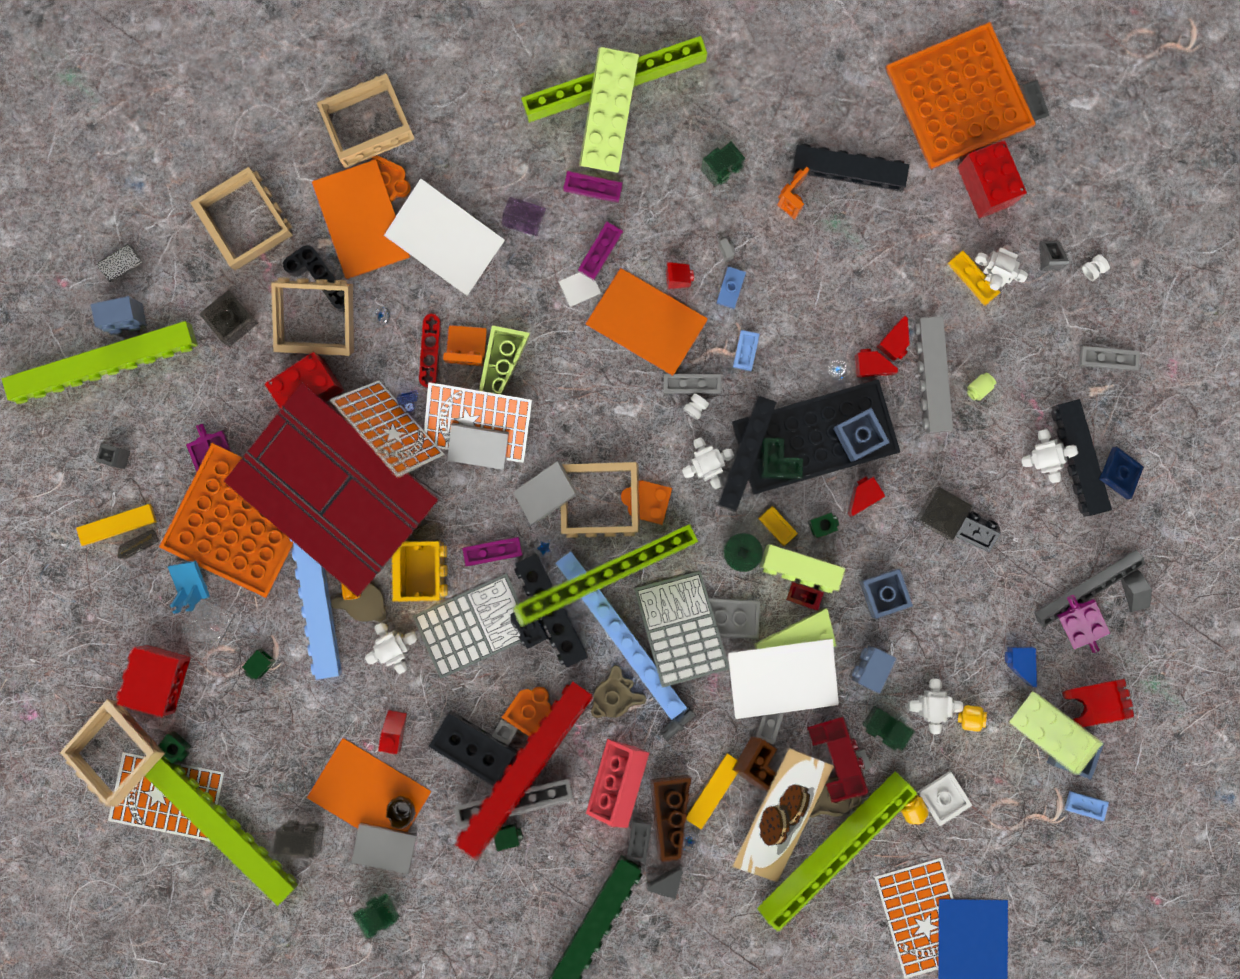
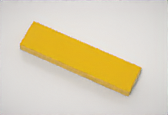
[76,504,157,546]
[686,753,737,830]

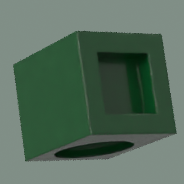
[808,512,839,539]
[242,649,276,680]
[158,731,191,764]
[494,823,523,852]

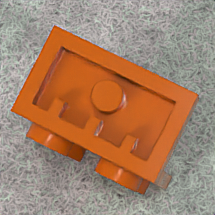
[778,167,810,220]
[443,325,487,366]

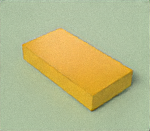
[758,505,798,547]

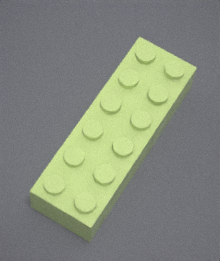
[579,47,639,173]

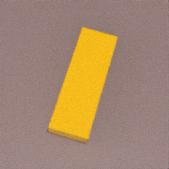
[947,250,1001,306]

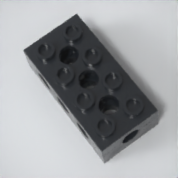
[428,710,517,786]

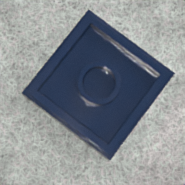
[1099,446,1144,500]

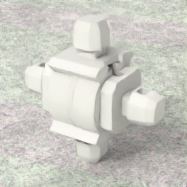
[975,245,1028,290]
[1021,429,1078,483]
[682,437,734,490]
[365,622,417,674]
[908,678,963,734]

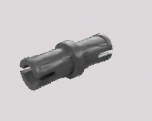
[659,706,696,741]

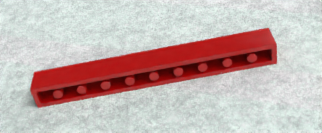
[455,682,593,861]

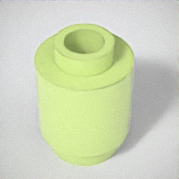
[967,373,996,401]

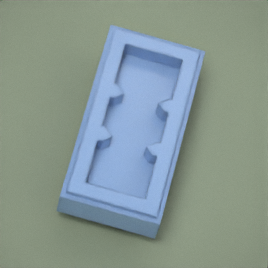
[733,330,760,372]
[1064,791,1109,821]

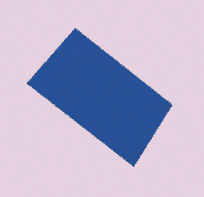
[938,899,1008,979]

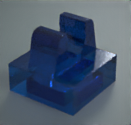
[397,390,419,413]

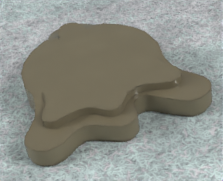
[331,583,387,622]
[591,665,646,718]
[810,777,862,818]

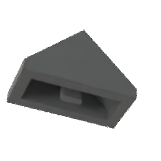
[1040,241,1069,271]
[96,443,130,469]
[1121,570,1152,612]
[647,865,683,899]

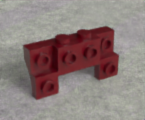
[807,716,869,803]

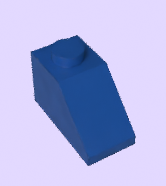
[1005,647,1037,687]

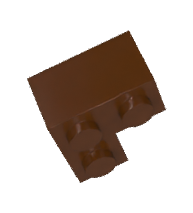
[732,736,777,792]

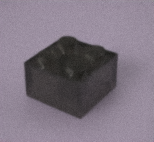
[199,290,259,347]
[915,487,973,540]
[273,820,324,858]

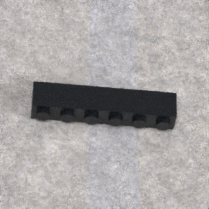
[791,144,910,192]
[717,395,777,512]
[1051,399,1112,517]

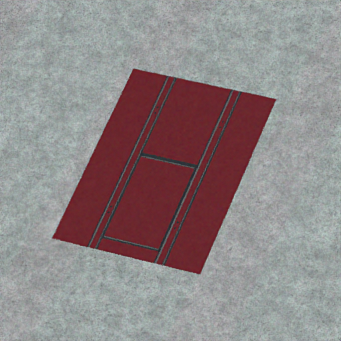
[223,383,438,597]

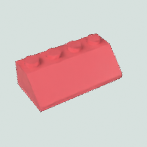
[586,739,649,828]

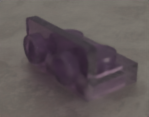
[502,197,546,236]

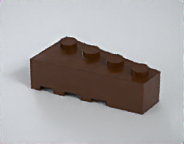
[650,775,692,862]

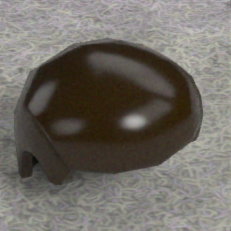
[386,796,416,829]

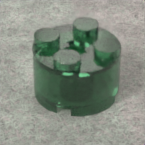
[722,533,763,572]
[352,893,400,939]

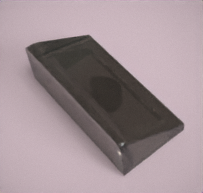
[96,244,143,283]
[117,529,159,559]

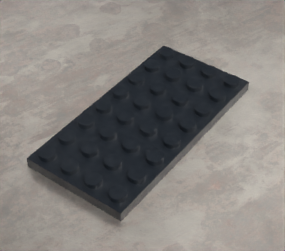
[732,379,901,495]

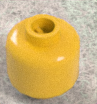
[958,705,987,732]
[901,796,929,825]

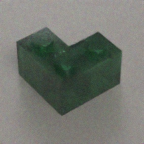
[701,141,746,187]
[761,438,803,479]
[862,706,915,751]

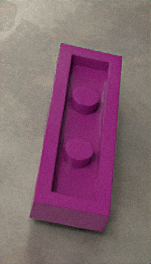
[563,171,623,203]
[578,222,623,281]
[462,537,523,567]

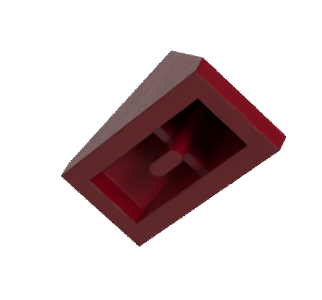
[786,582,824,611]

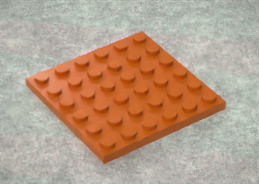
[885,22,1036,170]
[159,443,294,598]

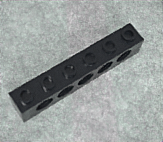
[514,553,588,668]

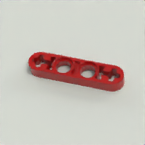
[419,314,441,388]

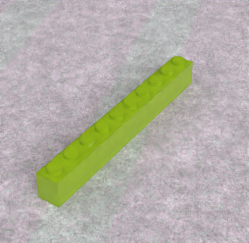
[521,36,707,123]
[1,321,198,404]
[513,524,698,626]
[145,756,298,907]
[757,771,918,932]

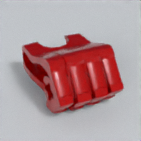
[1062,679,1135,727]

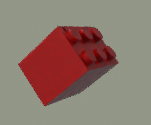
[957,140,1027,219]
[264,352,344,409]
[116,645,191,717]

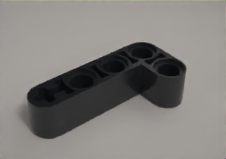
[283,245,345,312]

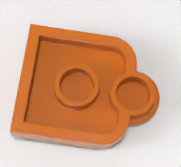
[371,155,411,202]
[621,480,672,525]
[501,686,552,736]

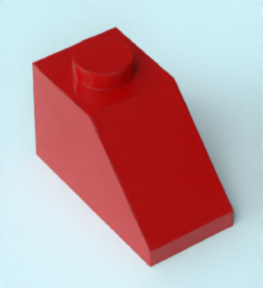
[666,262,694,289]
[876,316,910,361]
[855,348,898,378]
[848,476,885,517]
[378,710,407,755]

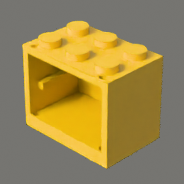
[392,541,448,601]

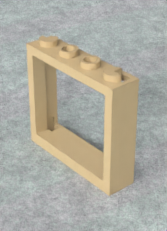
[317,73,415,168]
[190,167,293,271]
[271,277,354,356]
[561,462,640,538]
[60,699,165,807]

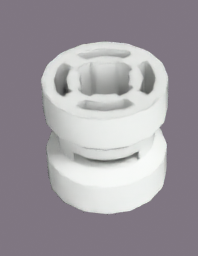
[1082,254,1110,281]
[683,393,709,420]

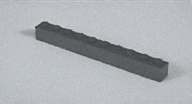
[1035,550,1145,627]

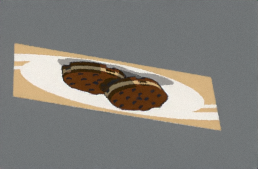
[733,749,834,882]

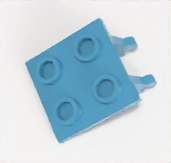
[168,561,210,614]

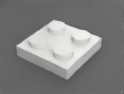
[917,771,972,826]

